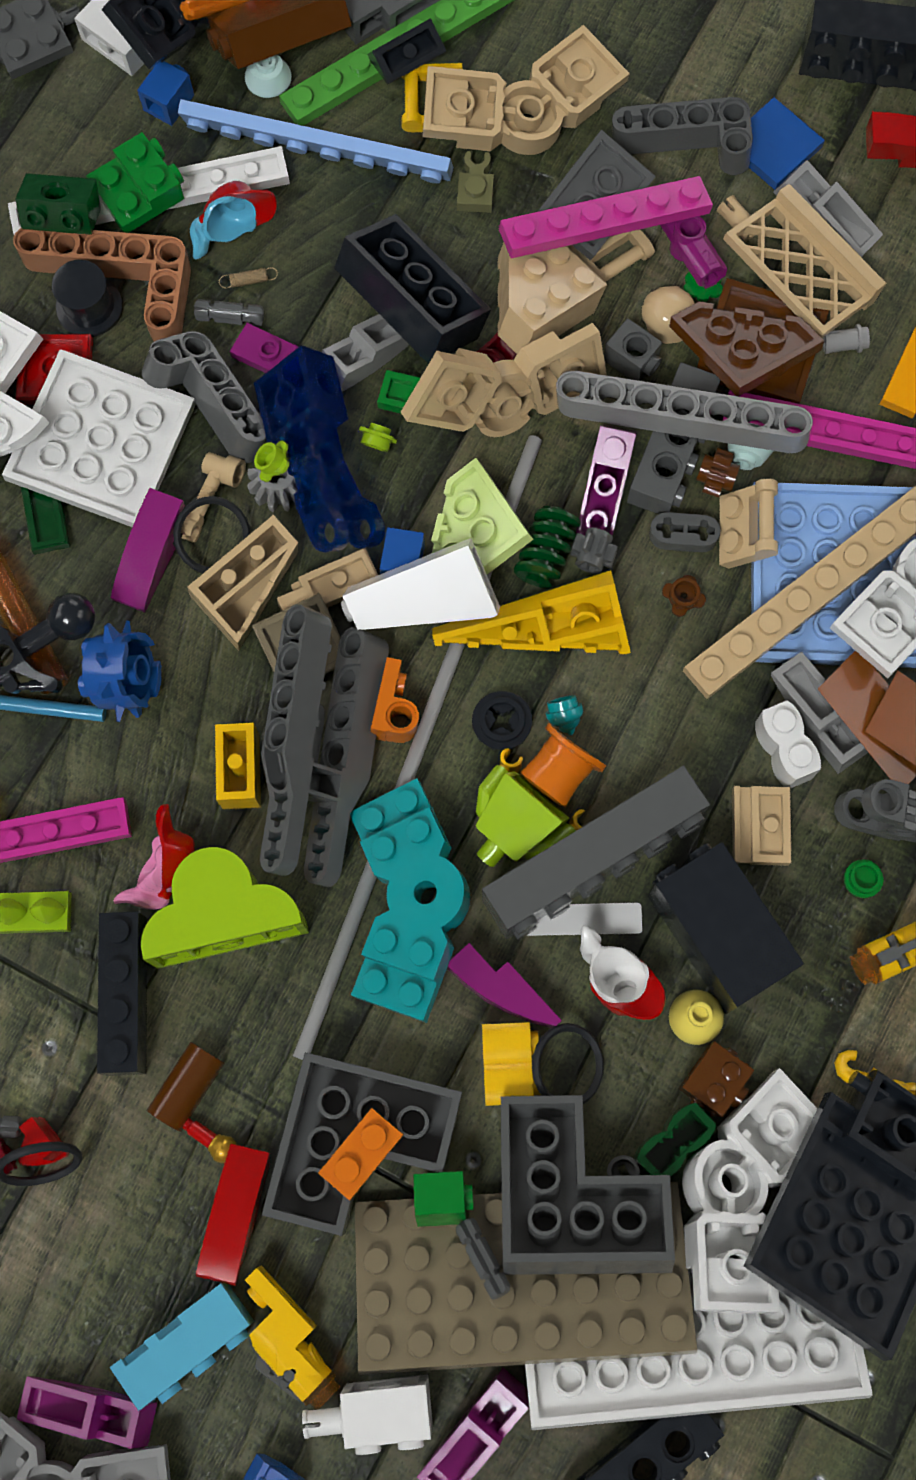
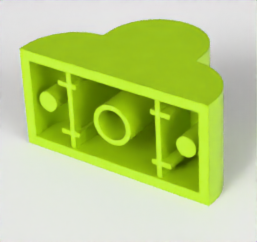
[141,847,309,969]

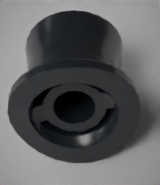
[52,259,123,337]

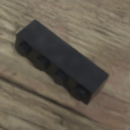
[97,911,147,1076]

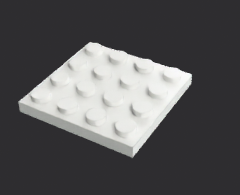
[2,349,196,527]

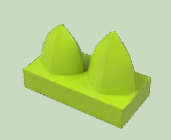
[0,891,72,934]

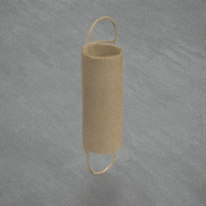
[219,268,278,288]

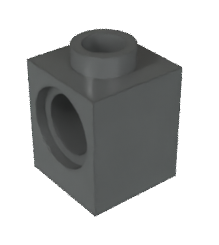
[604,318,662,381]

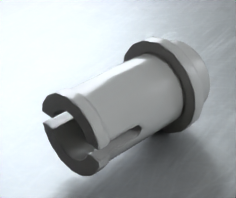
[822,324,870,354]

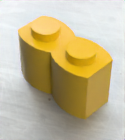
[482,1022,541,1106]

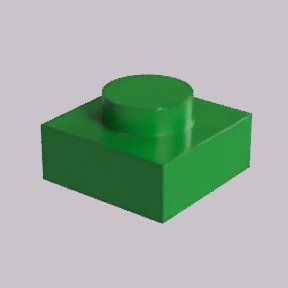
[377,370,420,414]

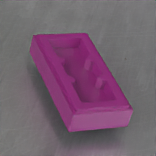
[230,323,310,387]

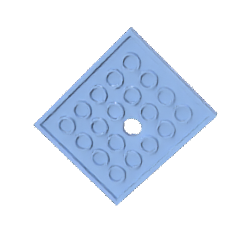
[751,482,916,668]

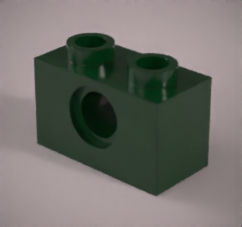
[15,173,101,235]

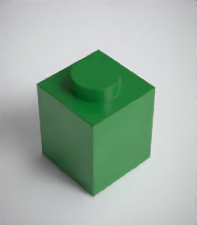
[413,1171,474,1227]

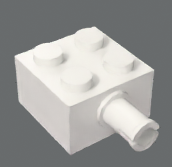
[302,1374,433,1455]

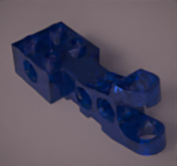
[254,345,385,553]

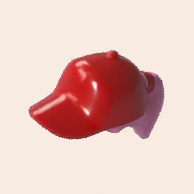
[113,804,195,910]

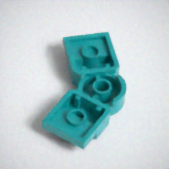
[350,778,470,1023]

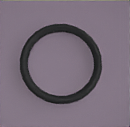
[173,496,250,573]
[532,1023,604,1104]
[0,1142,83,1186]

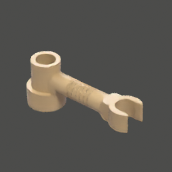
[181,452,246,543]

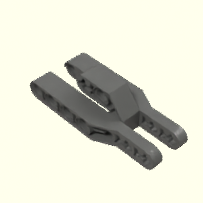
[260,604,389,888]

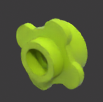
[359,423,397,452]
[254,441,289,482]

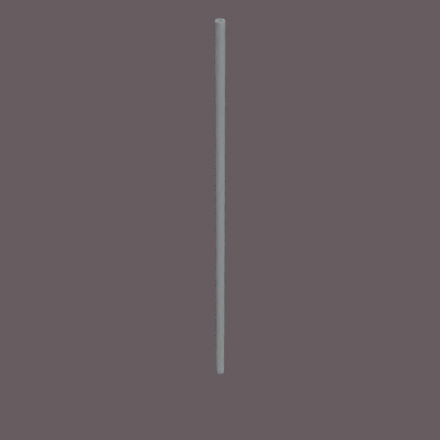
[293,435,542,1060]

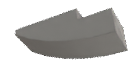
[773,160,883,257]
[316,314,409,393]
[771,652,868,774]

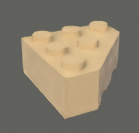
[498,242,607,354]

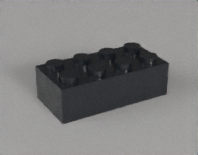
[798,0,916,91]
[334,214,491,364]

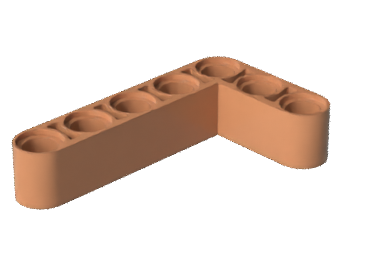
[13,228,191,342]

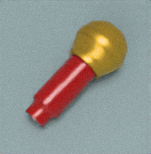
[183,1118,237,1163]

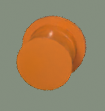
[520,723,606,808]

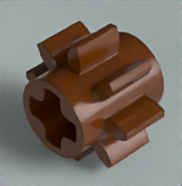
[696,448,740,497]

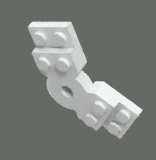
[830,539,916,678]
[682,1068,817,1314]

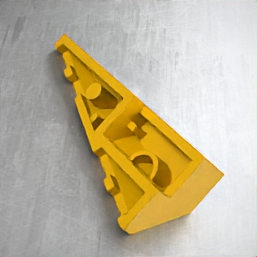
[432,570,631,654]

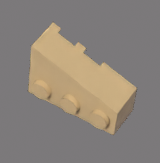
[187,515,298,651]

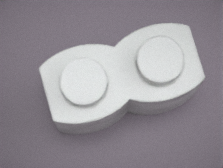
[755,700,821,788]

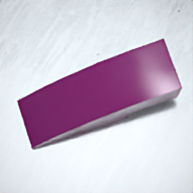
[110,488,185,613]
[447,943,562,1028]
[417,1367,529,1480]
[16,1376,157,1449]

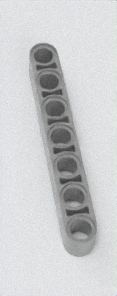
[556,371,813,453]

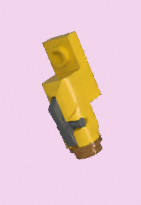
[850,921,916,985]
[245,1265,340,1410]

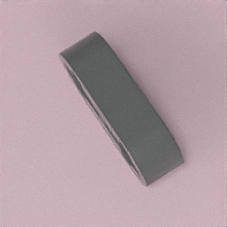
[649,512,721,552]

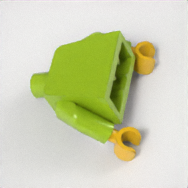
[476,748,585,867]

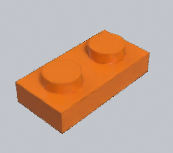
[318,1108,403,1201]

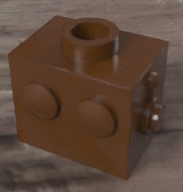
[678,1041,754,1118]

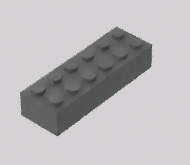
[482,765,710,940]

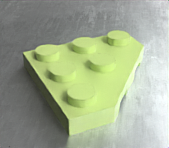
[431,458,533,574]

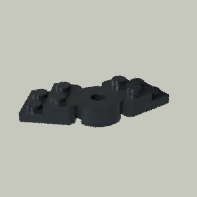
[101,0,210,69]

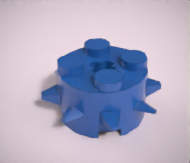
[78,620,161,722]

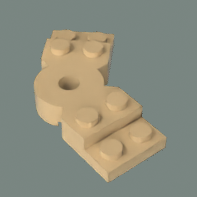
[423,25,630,155]
[401,323,607,437]

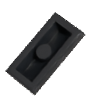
[367,18,447,85]

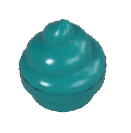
[545,695,584,735]

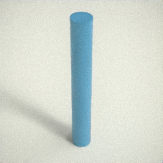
[0,695,106,722]

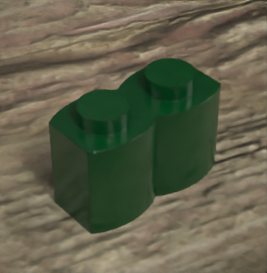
[633,1103,716,1176]

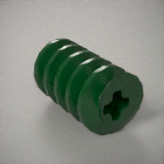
[514,506,581,589]

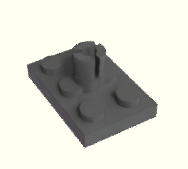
[538,130,656,261]

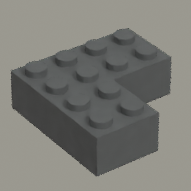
[262,1052,462,1236]
[501,1095,675,1275]

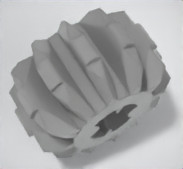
[247,451,309,512]

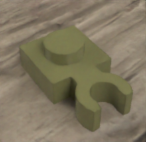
[457,151,494,213]

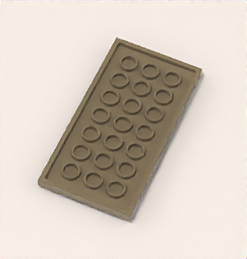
[355,1182,697,1375]

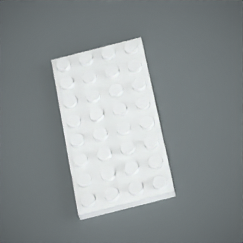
[525,1238,872,1430]

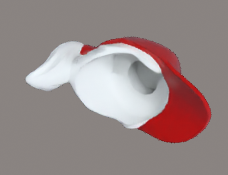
[580,925,666,1020]

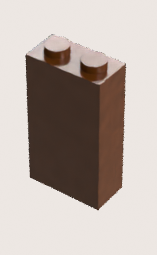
[207,0,352,69]

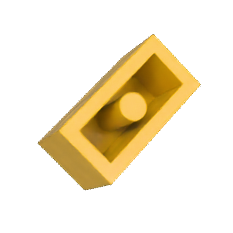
[215,723,261,809]

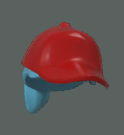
[190,180,277,260]

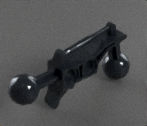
[0,593,96,694]

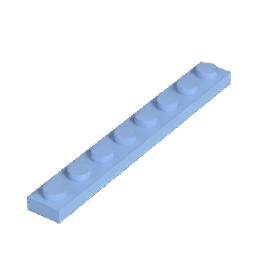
[178,99,454,183]

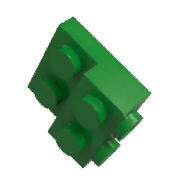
[86,132,185,233]

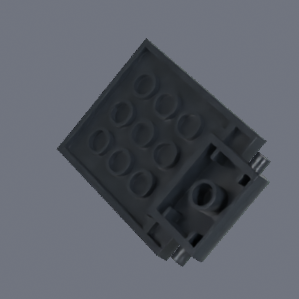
[743,1070,916,1361]

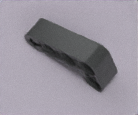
[612,97,753,175]
[142,331,268,463]

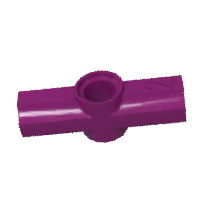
[660,216,728,289]

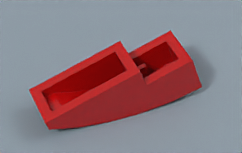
[866,111,916,168]
[196,1144,270,1286]

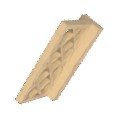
[723,184,887,338]

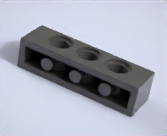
[627,362,724,514]

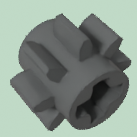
[570,528,618,574]

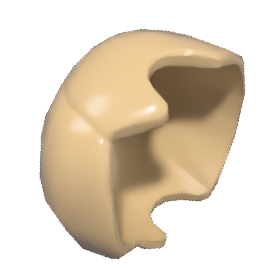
[642,286,695,344]

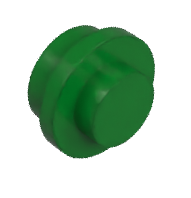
[844,859,884,899]

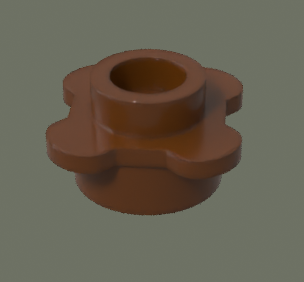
[662,575,706,617]

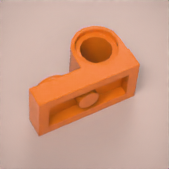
[371,657,419,743]

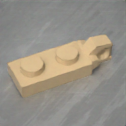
[277,548,378,611]

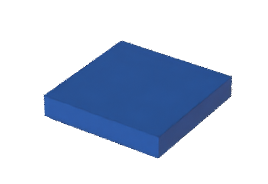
[736,97,825,190]

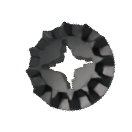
[472,691,532,750]

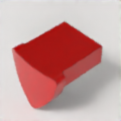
[18,1117,69,1166]

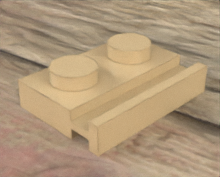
[732,786,791,866]

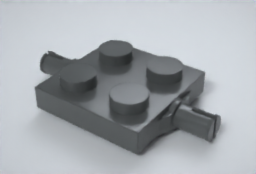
[0,0,80,80]

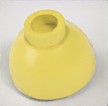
[669,990,724,1045]

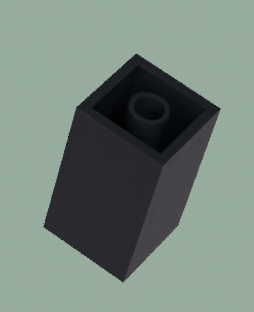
[648,842,804,1014]

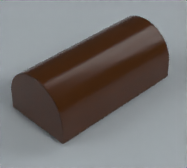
[146,1042,225,1132]

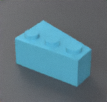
[110,1283,255,1411]

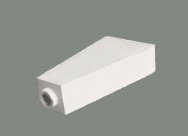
[341,538,500,630]

